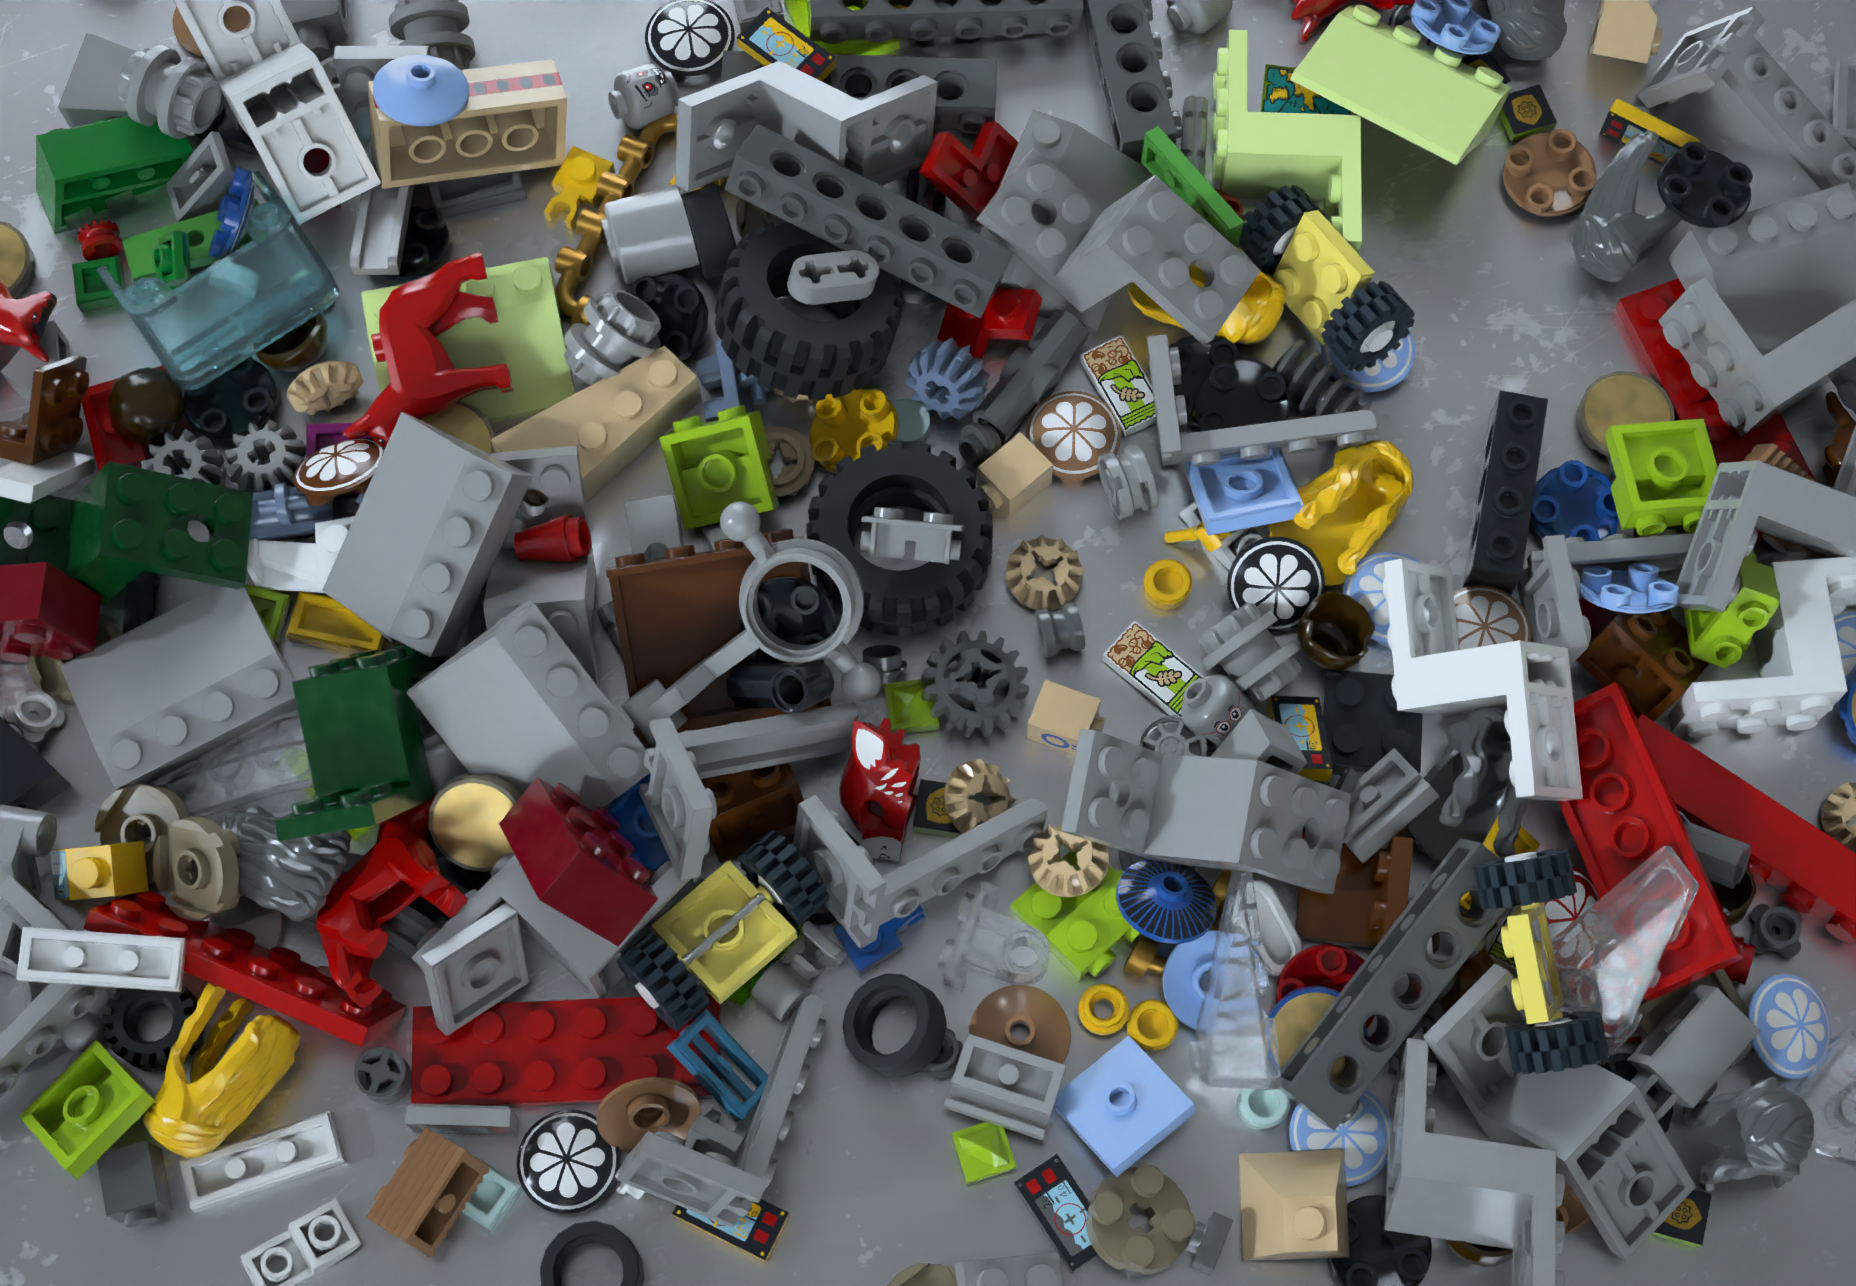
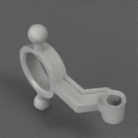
[621,502,881,746]
[0,804,104,1053]

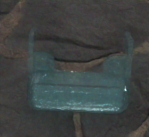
[96,170,339,390]

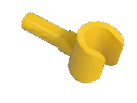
[1164,521,1231,552]

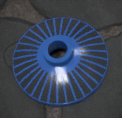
[1116,859,1217,944]

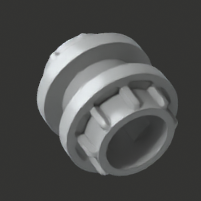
[389,0,476,70]
[118,45,221,139]
[564,289,661,385]
[1199,603,1302,708]

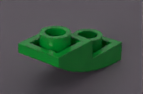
[153,231,192,294]

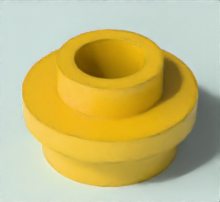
[1078,983,1129,1035]

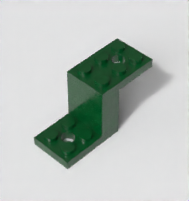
[0,461,253,605]
[274,644,446,841]

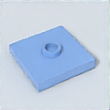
[1185,447,1303,536]
[1054,1035,1197,1177]

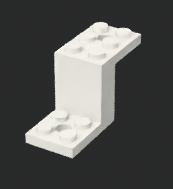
[173,0,381,225]
[1668,557,1856,738]
[1383,559,1583,801]

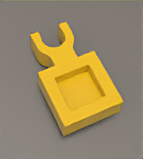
[544,146,616,231]

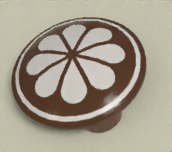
[293,438,385,506]

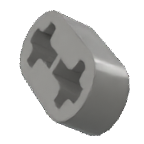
[787,250,879,305]

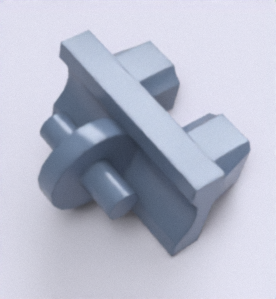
[696,340,774,423]
[249,483,335,541]

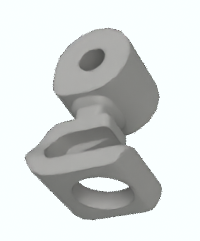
[751,920,847,1022]

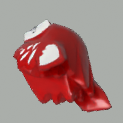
[839,718,921,862]

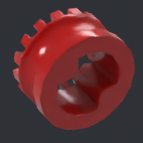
[77,220,124,261]

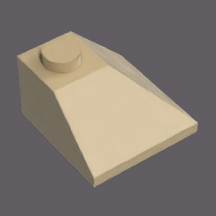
[1239,1149,1349,1261]

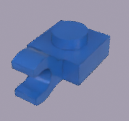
[833,904,926,975]

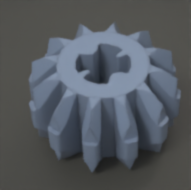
[905,337,990,420]

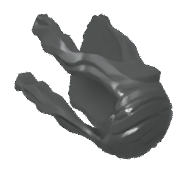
[1486,0,1567,61]
[1572,130,1682,283]
[1406,706,1528,861]
[215,804,363,923]
[1683,1077,1815,1191]

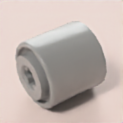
[601,184,699,284]

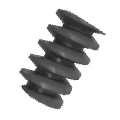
[1272,339,1372,443]

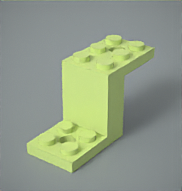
[1212,29,1362,254]

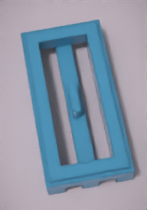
[666,1009,769,1122]

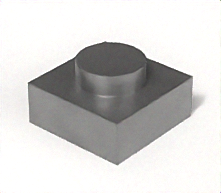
[1186,1212,1233,1276]

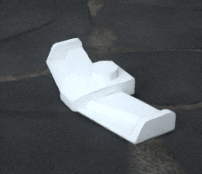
[247,516,355,593]

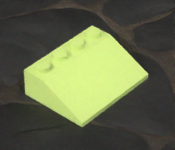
[1290,5,1512,165]
[361,256,576,423]

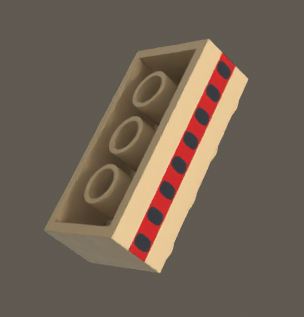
[368,59,567,189]

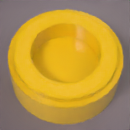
[1143,559,1192,610]
[1126,999,1178,1053]

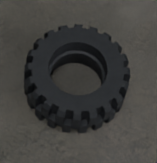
[714,219,904,400]
[806,440,993,635]

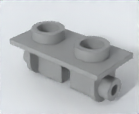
[860,507,964,564]

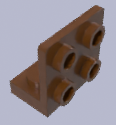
[0,355,89,466]
[1576,609,1710,721]
[700,763,804,863]
[1295,836,1414,949]

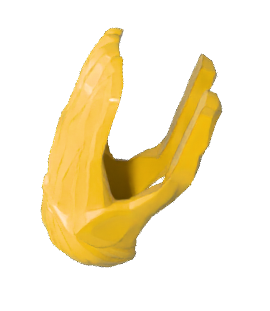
[1128,244,1286,344]
[1268,440,1414,586]
[143,983,301,1158]

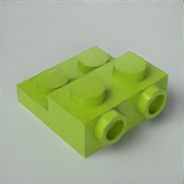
[659,405,779,530]
[1605,419,1718,537]
[1683,549,1780,669]
[1010,849,1141,982]
[19,1040,155,1180]

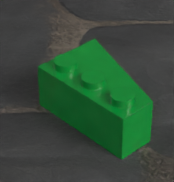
[36,116,193,234]

